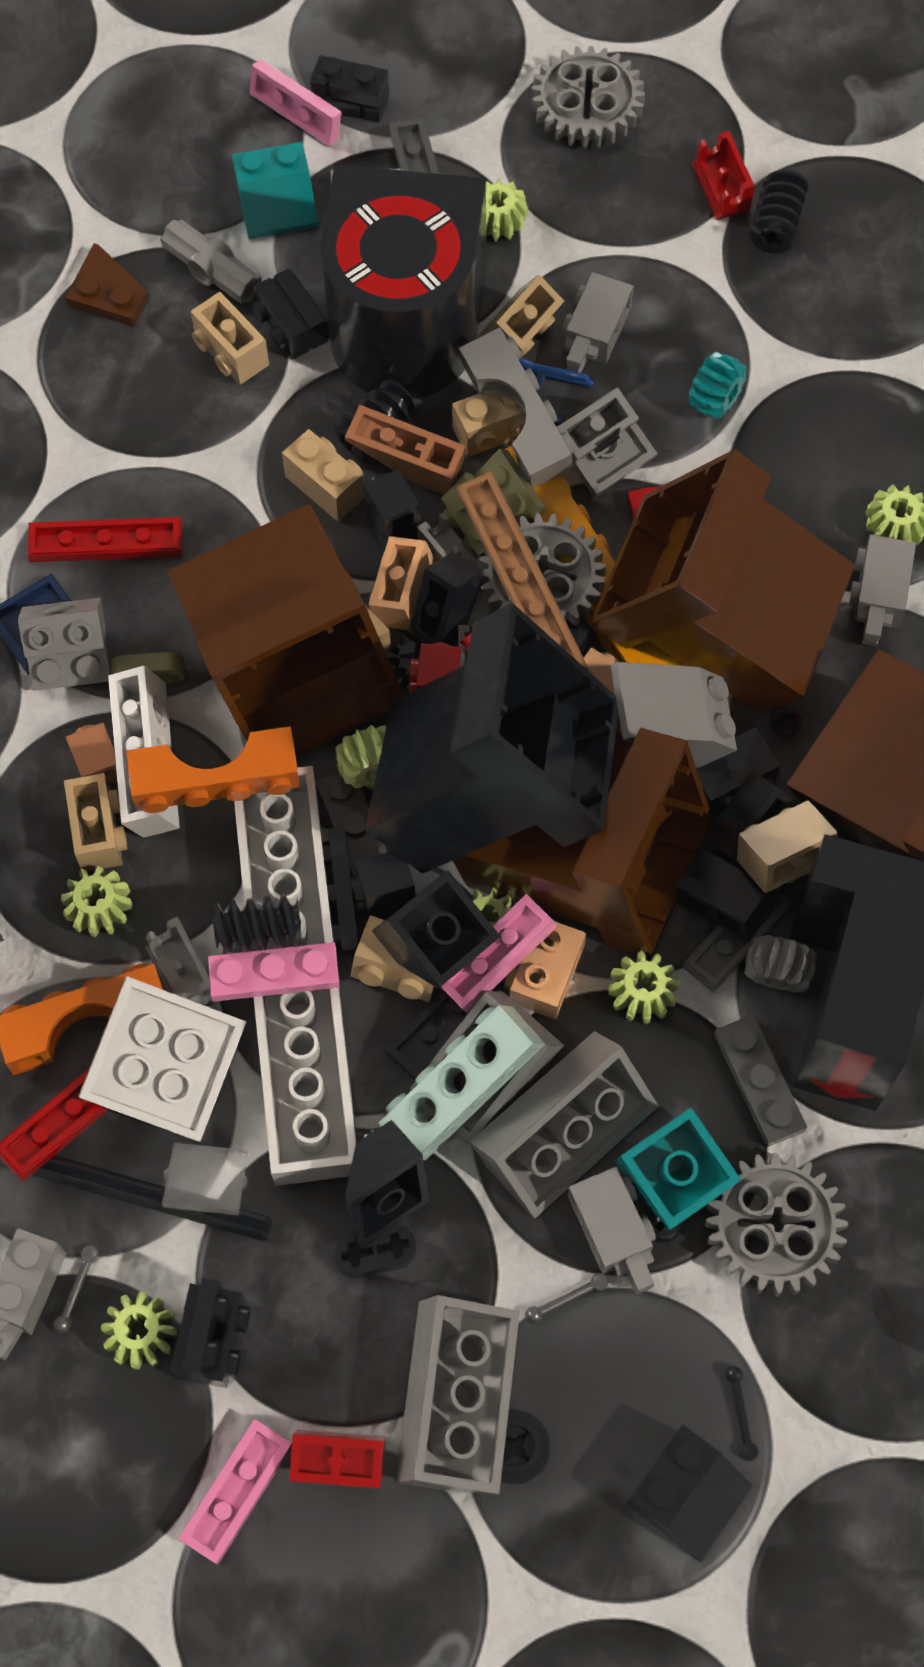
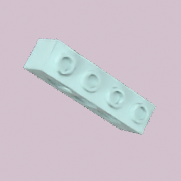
[379,1005,545,1160]

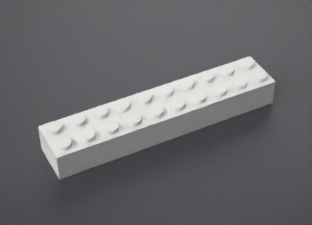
[234,766,357,1186]

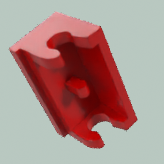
[692,131,755,220]
[289,1429,386,1488]

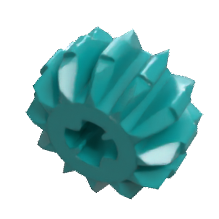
[689,352,746,419]

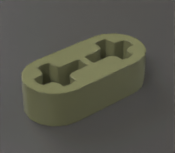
[110,652,185,686]

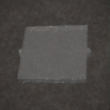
[163,1142,248,1215]

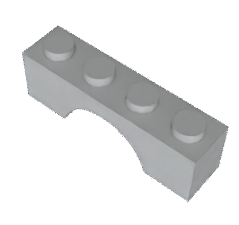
[459,327,576,488]

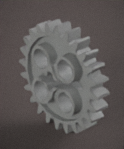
[531,45,645,148]
[479,513,606,626]
[705,1153,848,1297]

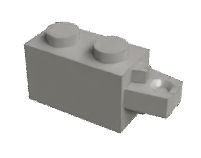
[561,272,634,373]
[848,534,916,647]
[567,1166,656,1295]
[0,1228,67,1360]

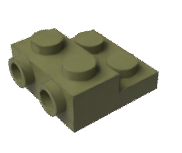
[441,449,547,557]

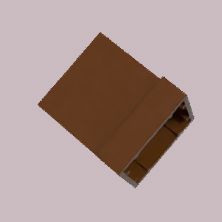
[590,449,855,713]
[167,503,404,756]
[787,649,924,861]
[453,727,713,960]

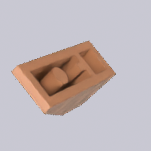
[345,405,466,495]

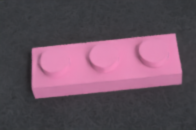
[249,59,341,146]
[441,894,557,1014]
[208,942,340,1002]
[178,1419,292,1565]

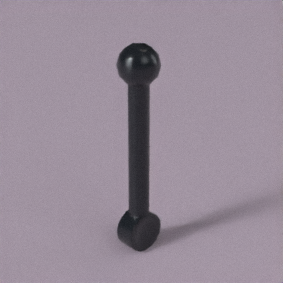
[726,1366,758,1461]

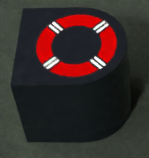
[321,164,486,399]

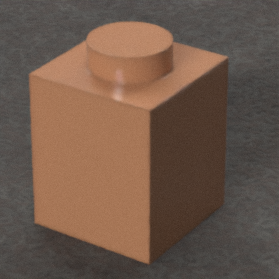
[66,722,117,785]

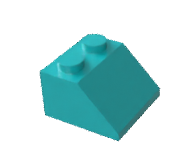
[232,142,319,239]
[614,1108,741,1230]

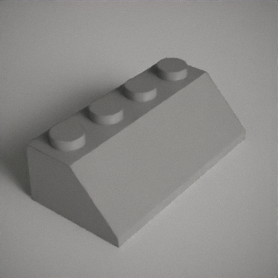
[470,1031,659,1219]
[395,1295,520,1495]

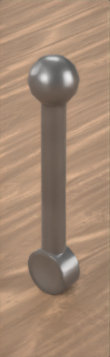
[53,1245,99,1333]
[525,1273,608,1324]

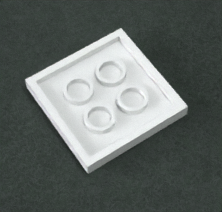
[78,976,246,1142]

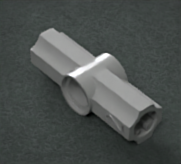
[160,219,262,304]

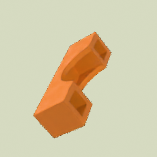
[126,726,300,813]
[0,963,164,1075]

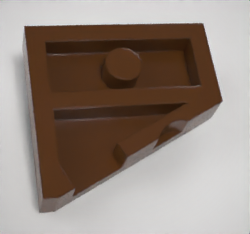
[65,243,148,327]

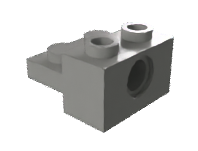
[557,387,658,498]
[18,597,110,691]

